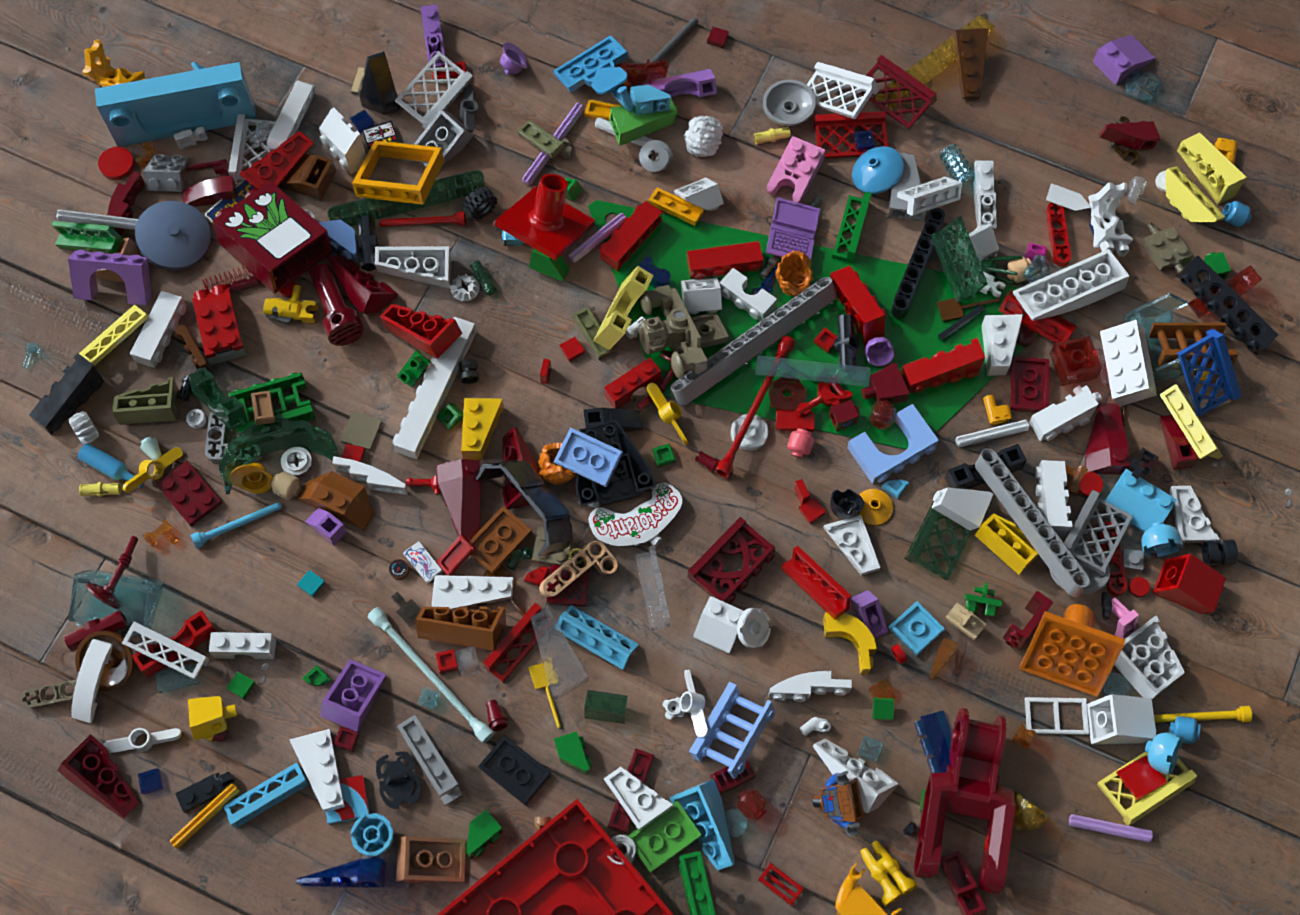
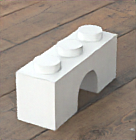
[719,268,777,321]
[209,632,276,660]

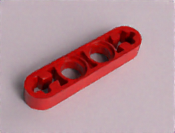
[1046,202,1071,267]
[1097,521,1127,597]

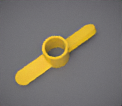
[646,383,689,445]
[123,447,183,493]

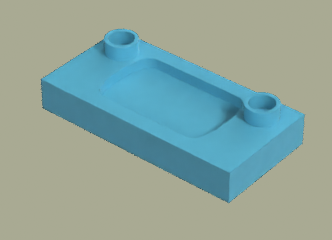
[95,62,258,147]

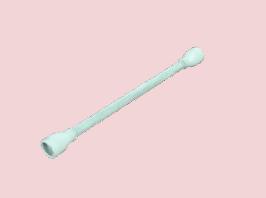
[367,607,495,744]

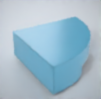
[882,479,909,499]

